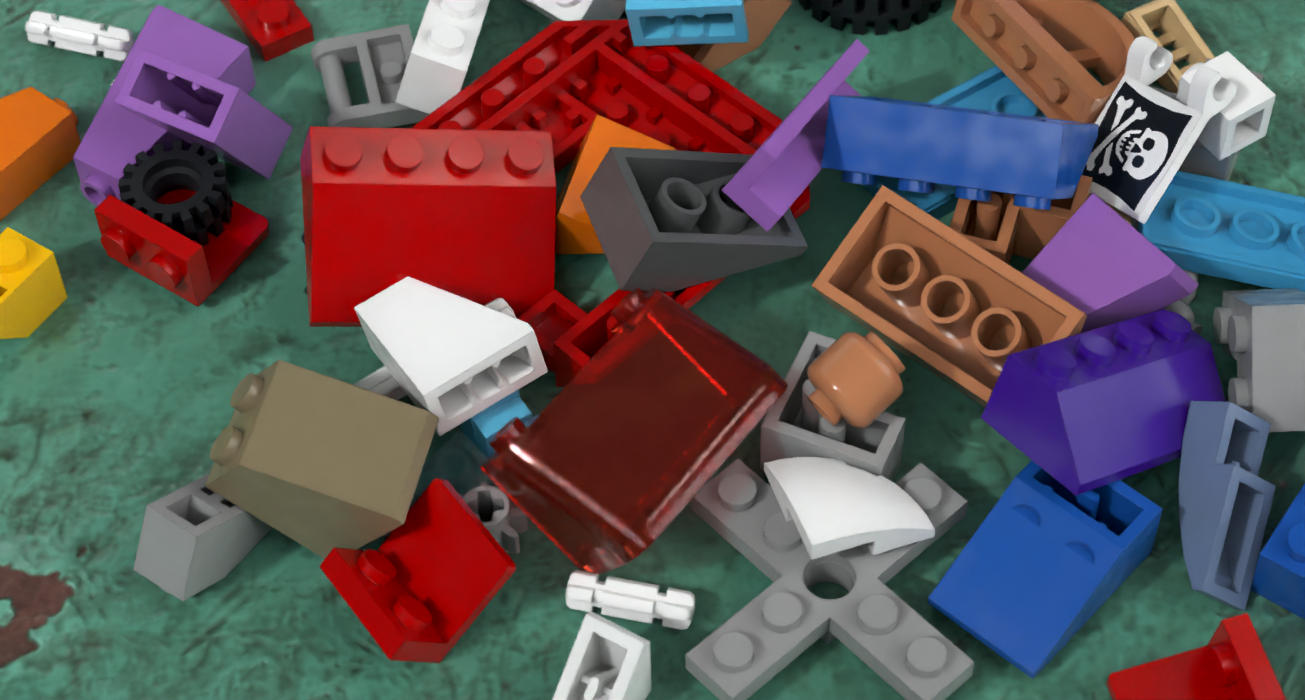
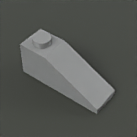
[133,473,273,601]

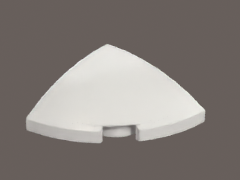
[764,457,935,560]

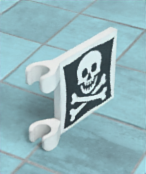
[1082,36,1237,224]

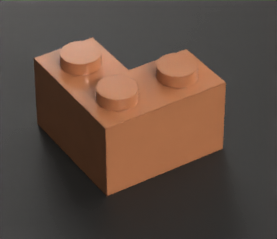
[949,175,1093,265]

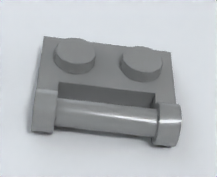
[311,24,429,128]

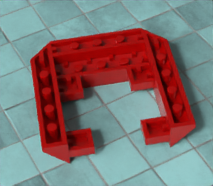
[412,19,810,387]

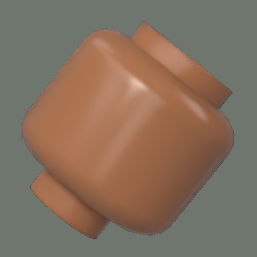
[807,331,905,428]

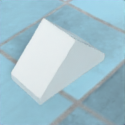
[552,611,652,700]

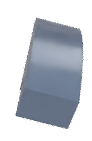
[1179,401,1276,611]

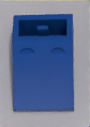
[928,460,1163,679]

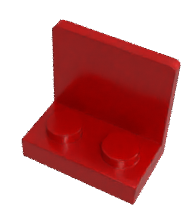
[319,478,516,663]
[1106,613,1286,700]

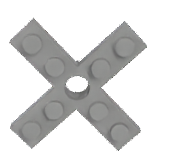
[685,459,974,700]

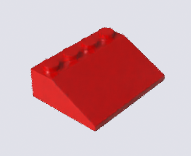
[300,126,556,327]

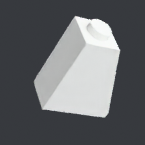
[354,276,548,436]

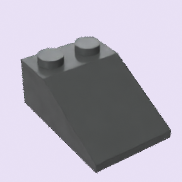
[580,147,808,292]

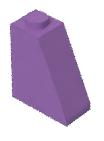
[114,48,293,179]
[1022,193,1199,333]

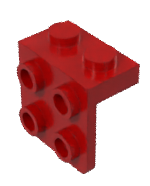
[94,189,270,307]

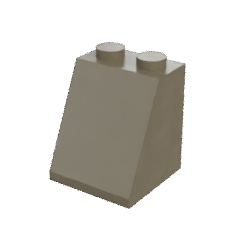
[205,360,439,559]

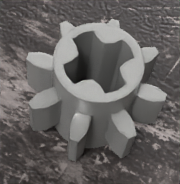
[458,482,528,554]

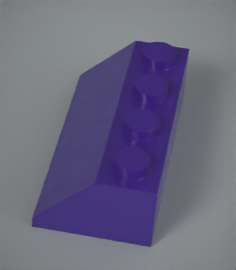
[981,309,1226,496]

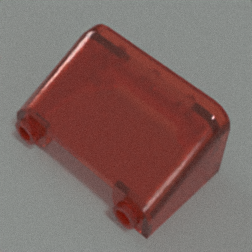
[480,287,788,574]

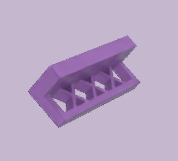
[722,39,870,232]

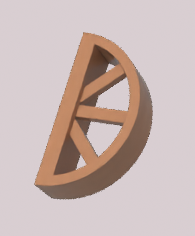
[951,0,1135,124]

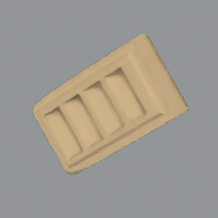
[1121,0,1215,94]

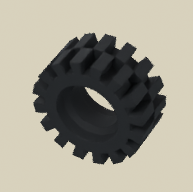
[118,141,233,246]

